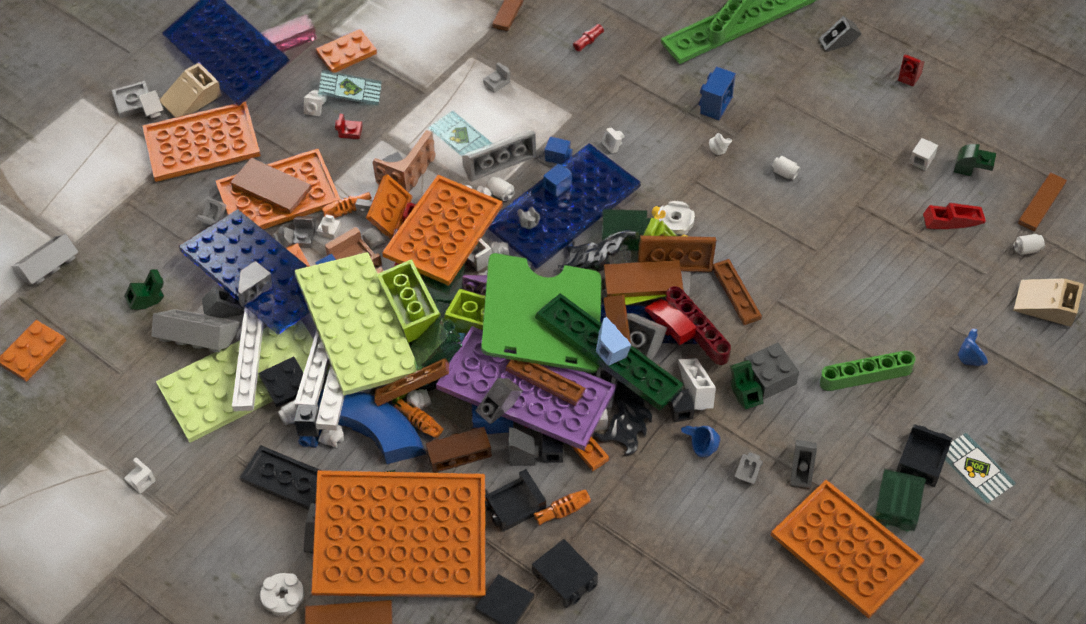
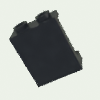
[896,424,953,487]
[485,469,546,532]
[532,539,598,608]

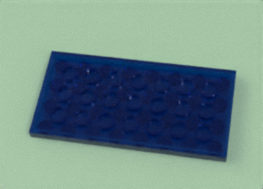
[162,0,290,106]
[488,143,641,269]
[179,209,310,335]

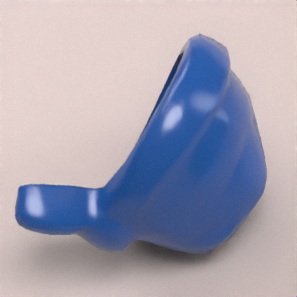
[958,329,988,366]
[681,426,721,458]

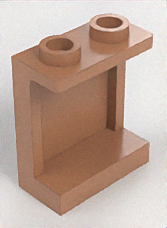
[325,227,382,269]

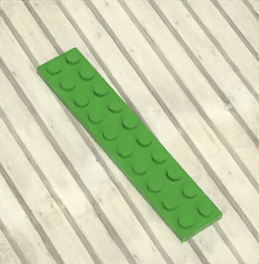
[661,0,817,64]

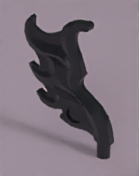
[558,230,639,271]
[593,382,652,456]

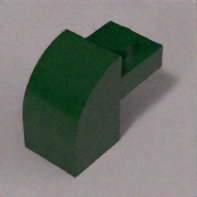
[953,144,996,176]
[124,269,164,310]
[730,360,764,410]

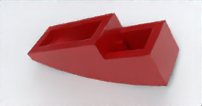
[923,203,986,229]
[645,299,696,345]

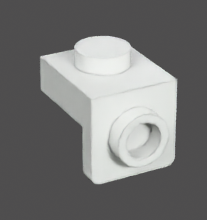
[304,90,327,116]

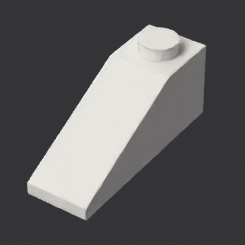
[678,358,716,410]

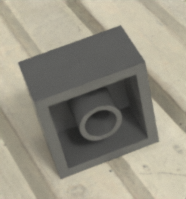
[744,343,799,400]

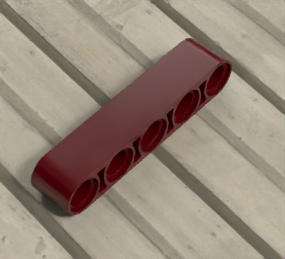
[666,286,731,365]

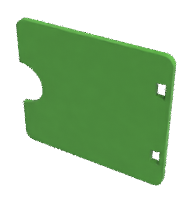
[481,253,601,373]

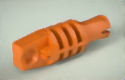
[322,192,372,218]
[394,399,444,438]
[534,490,591,526]

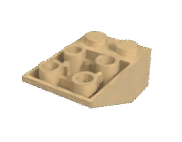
[160,63,222,118]
[1013,279,1084,327]

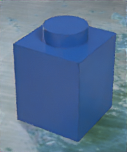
[545,136,573,166]
[543,164,572,197]

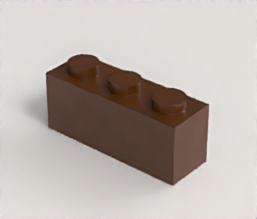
[426,427,492,473]

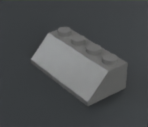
[462,131,536,181]
[151,309,241,352]

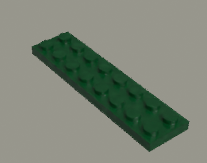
[535,293,684,411]

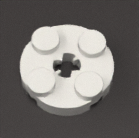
[658,201,695,235]
[260,573,304,616]

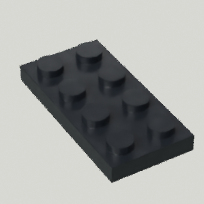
[240,445,322,510]

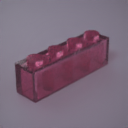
[245,15,317,63]

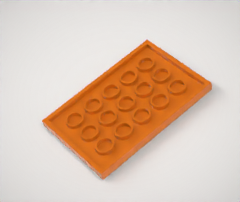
[143,101,261,182]
[215,148,340,238]
[382,175,503,286]
[771,480,925,619]

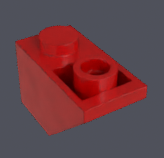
[898,54,925,87]

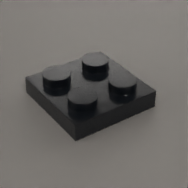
[258,356,303,408]

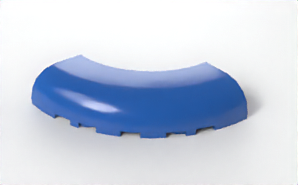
[317,389,426,464]

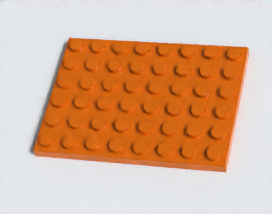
[312,470,485,598]

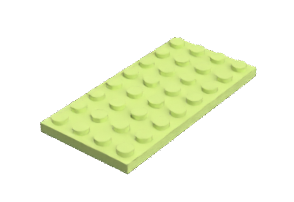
[295,252,420,396]
[156,313,330,443]

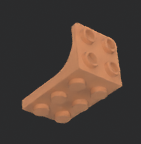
[373,130,436,193]

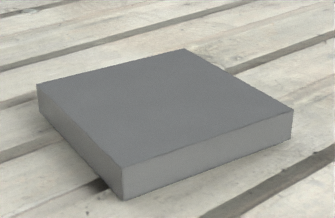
[112,81,149,118]

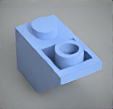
[596,317,631,366]

